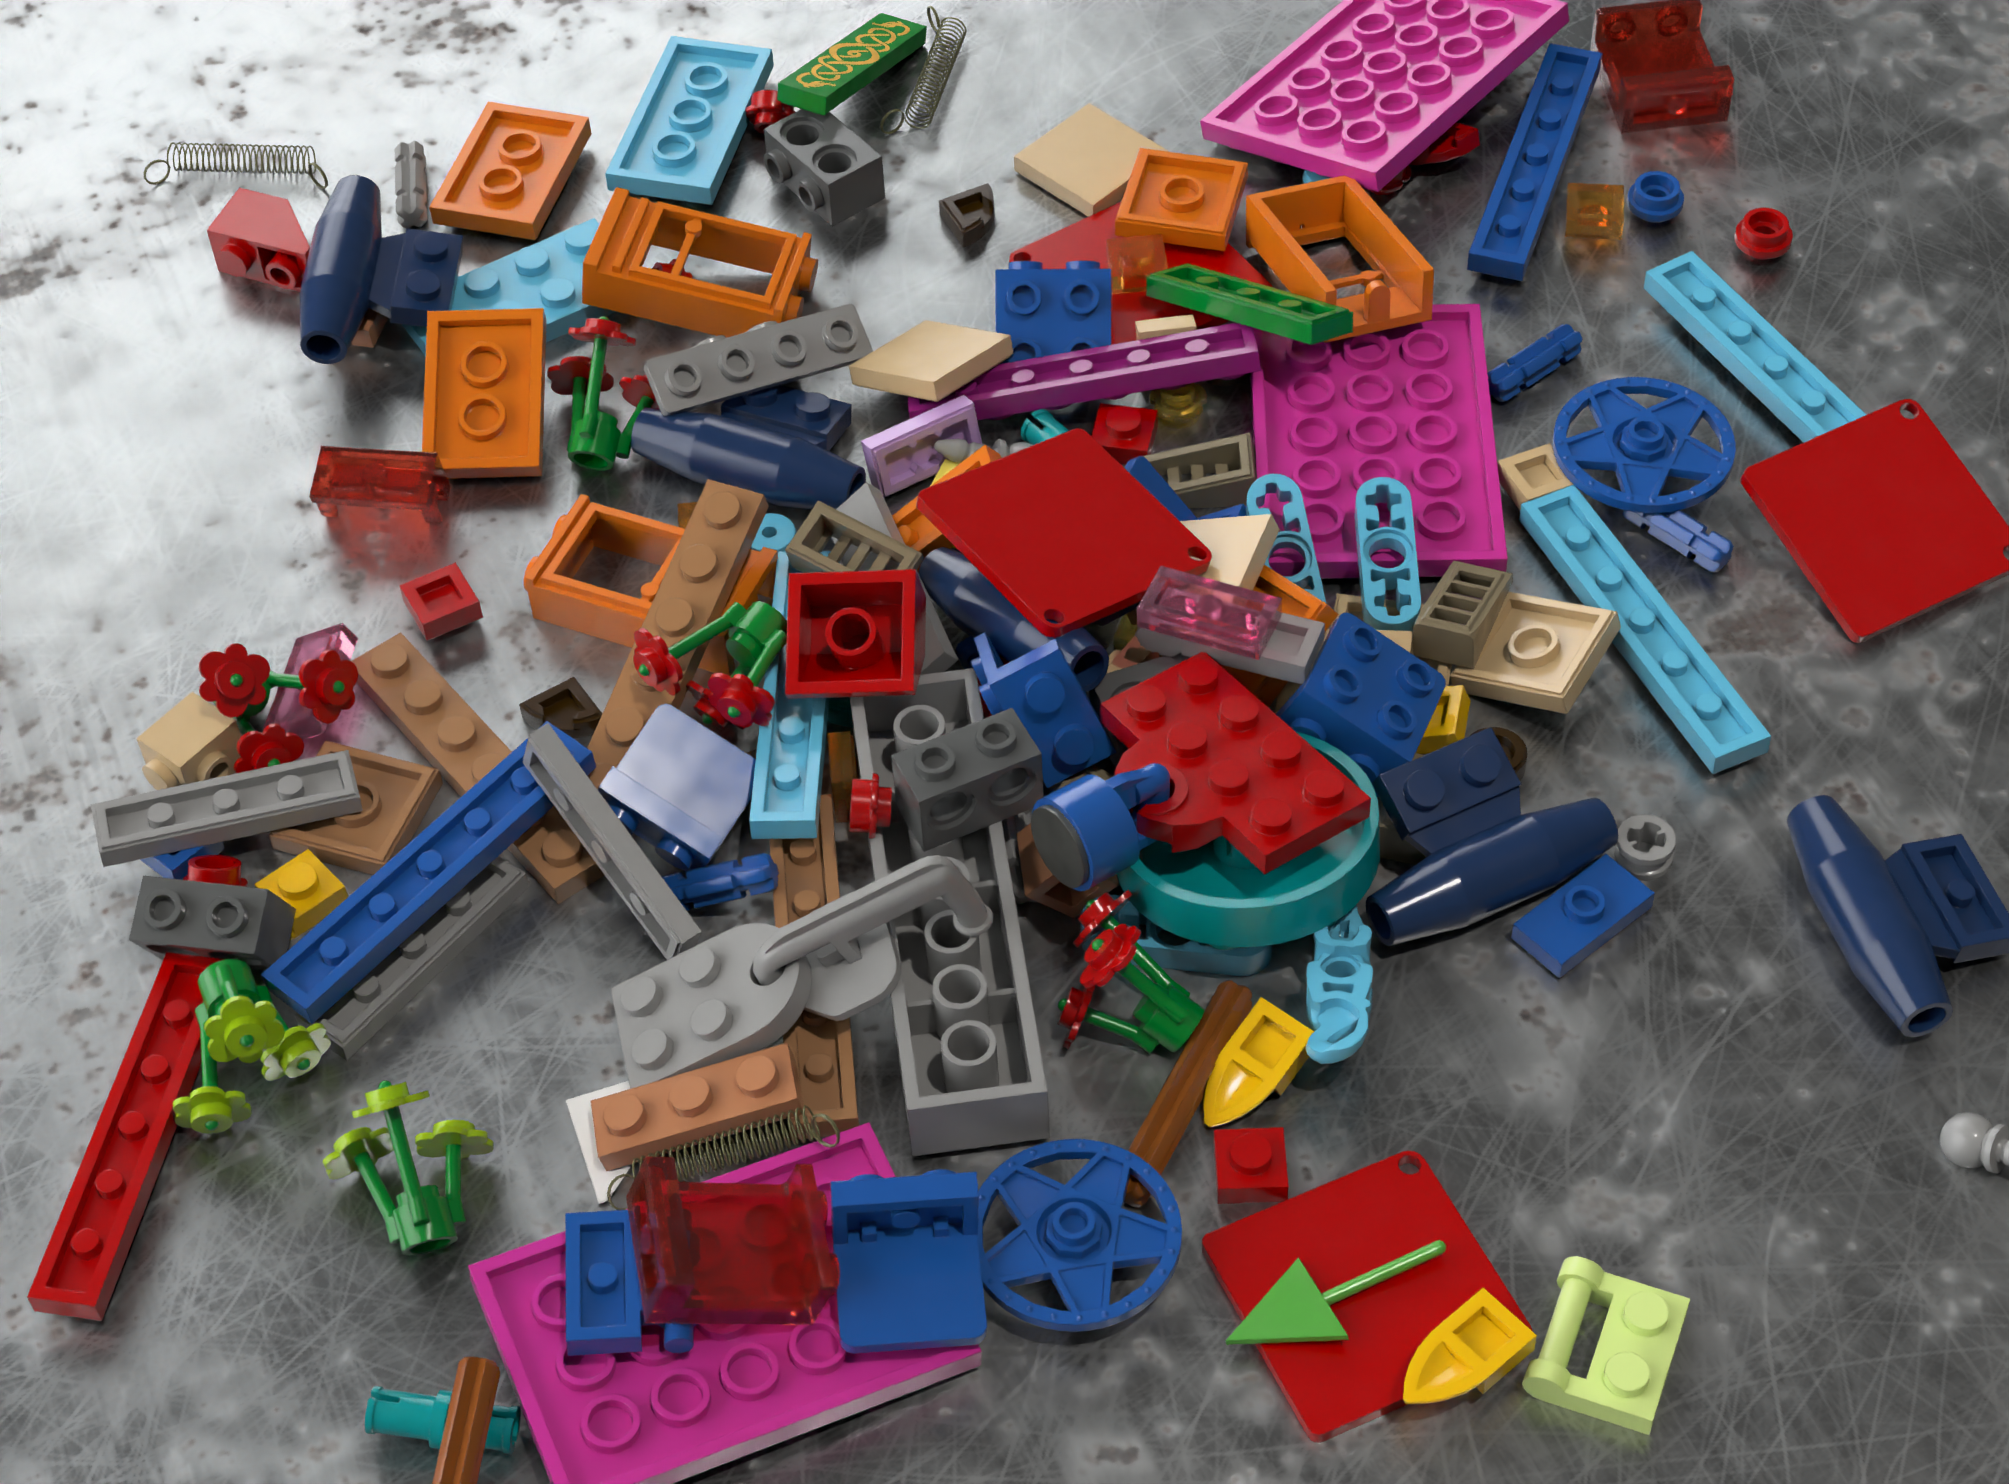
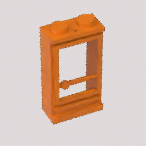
[1246,176,1434,343]
[582,187,818,338]
[524,494,778,676]

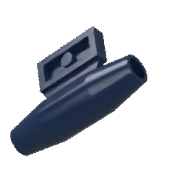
[300,175,463,364]
[631,385,866,510]
[918,547,1150,692]
[1365,727,1618,946]
[1787,795,2009,1037]

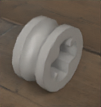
[1614,814,1676,881]

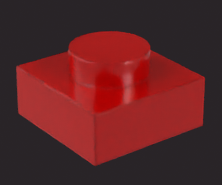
[1092,403,1158,465]
[399,562,483,641]
[1213,1127,1289,1204]

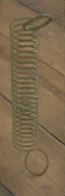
[880,6,967,135]
[143,142,328,189]
[607,1105,840,1210]

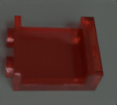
[1590,0,1734,134]
[626,1157,840,1325]

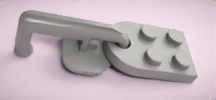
[611,855,993,1089]

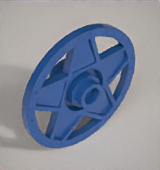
[1553,377,1736,513]
[978,1139,1182,1332]

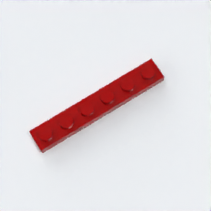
[27,952,226,1321]

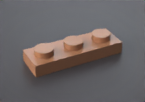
[591,1043,804,1171]

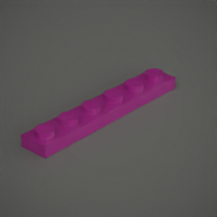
[908,323,1261,420]

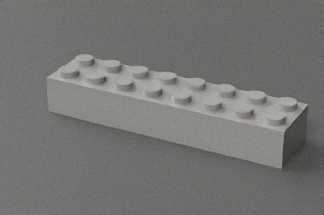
[850,668,1050,1156]

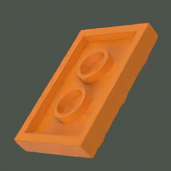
[429,101,592,240]
[421,308,547,479]

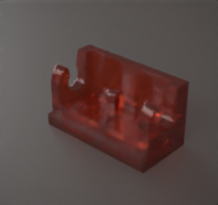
[309,446,451,524]

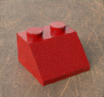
[785,569,926,699]

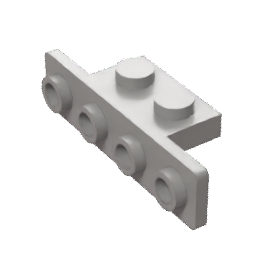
[644,304,873,416]

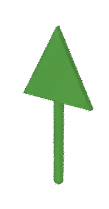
[1226,1240,1446,1345]

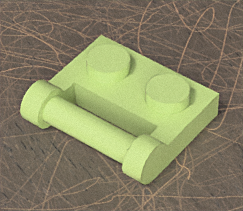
[1522,1256,1690,1435]

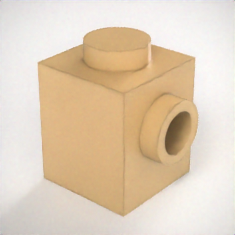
[136,692,241,790]

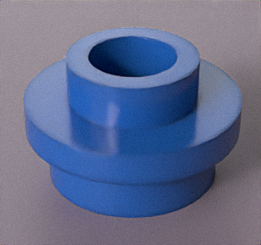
[1627,171,1684,223]

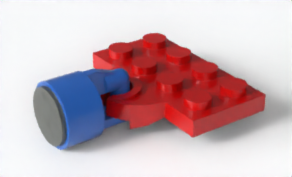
[1031,652,1371,891]

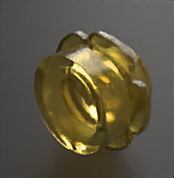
[1149,383,1207,429]

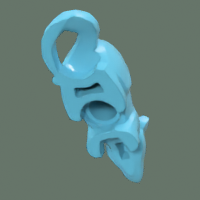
[1306,905,1373,1064]

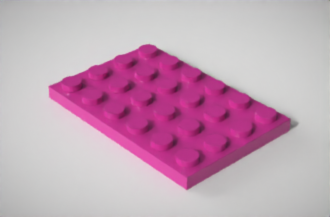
[1200,0,1569,192]
[1251,304,1508,578]
[468,1122,982,1484]

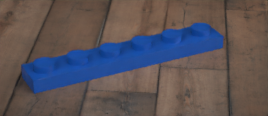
[1467,43,1602,281]
[261,721,597,1024]

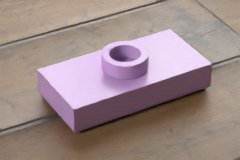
[861,395,982,498]

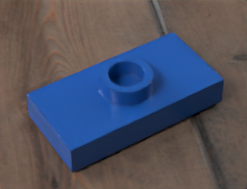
[1511,854,1655,979]

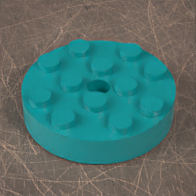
[1117,732,1380,950]

